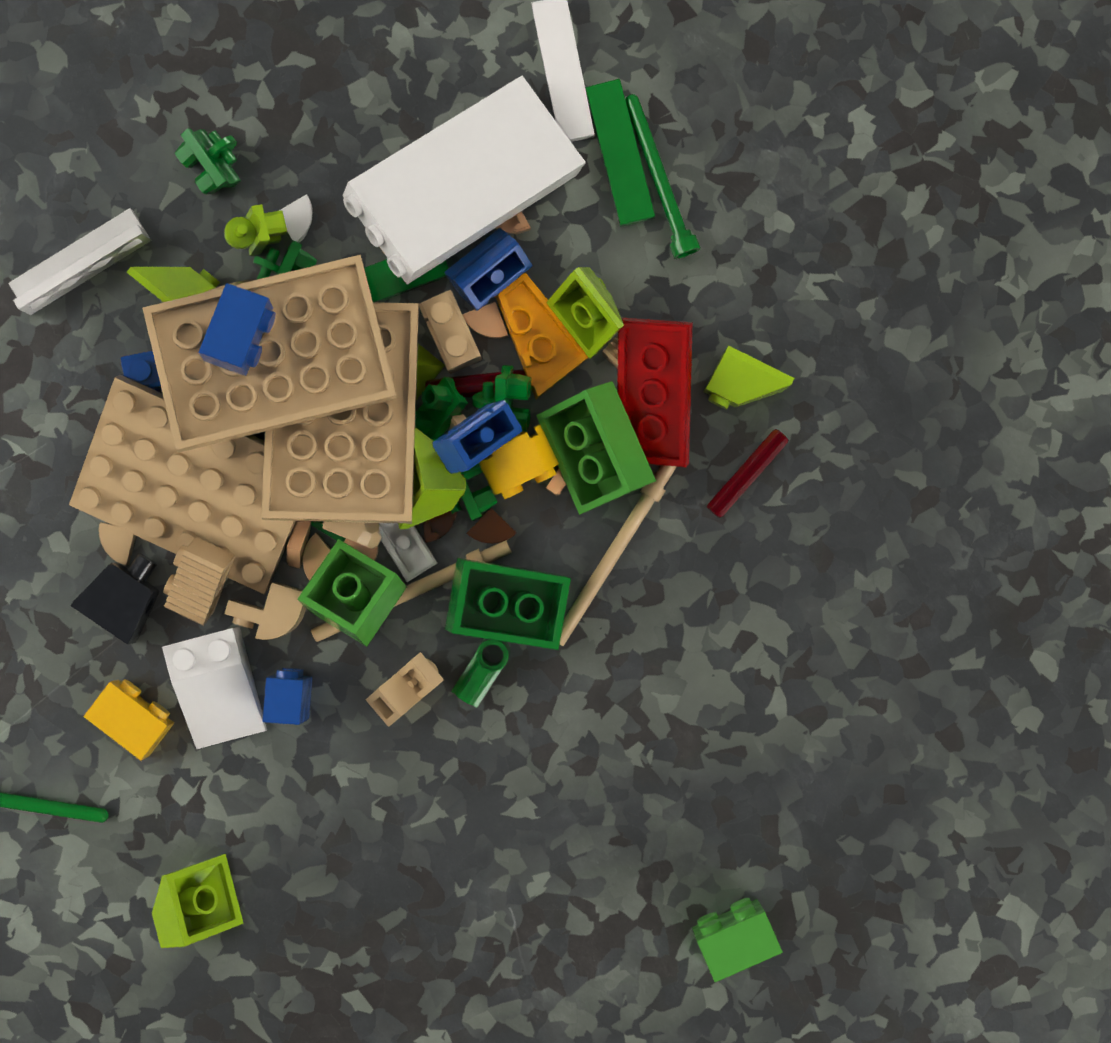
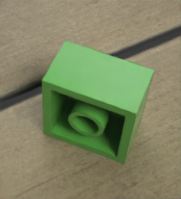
[297,539,407,647]
[692,898,783,982]

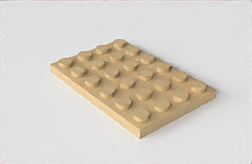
[142,254,397,453]
[261,302,419,524]
[69,375,296,594]

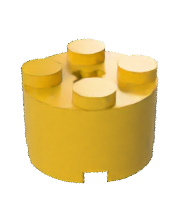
[479,424,559,499]

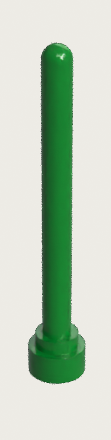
[625,94,701,259]
[0,792,109,823]

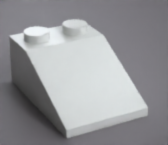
[162,627,267,749]

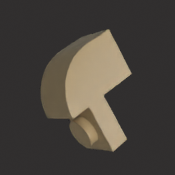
[224,582,306,640]
[365,652,444,727]

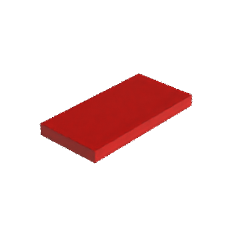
[617,317,693,467]

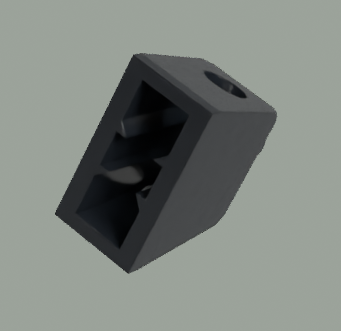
[70,553,159,644]

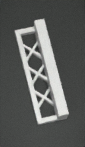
[8,208,152,315]

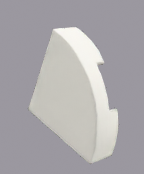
[279,194,313,243]

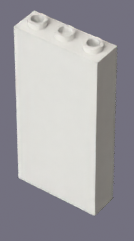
[343,75,586,285]

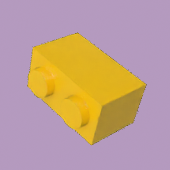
[83,679,174,761]

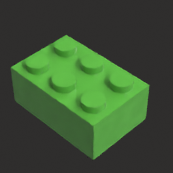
[536,381,656,515]

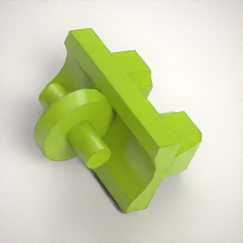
[224,204,287,256]

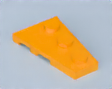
[495,272,589,400]

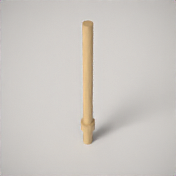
[560,465,676,646]
[311,540,512,642]

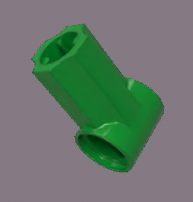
[451,639,510,708]

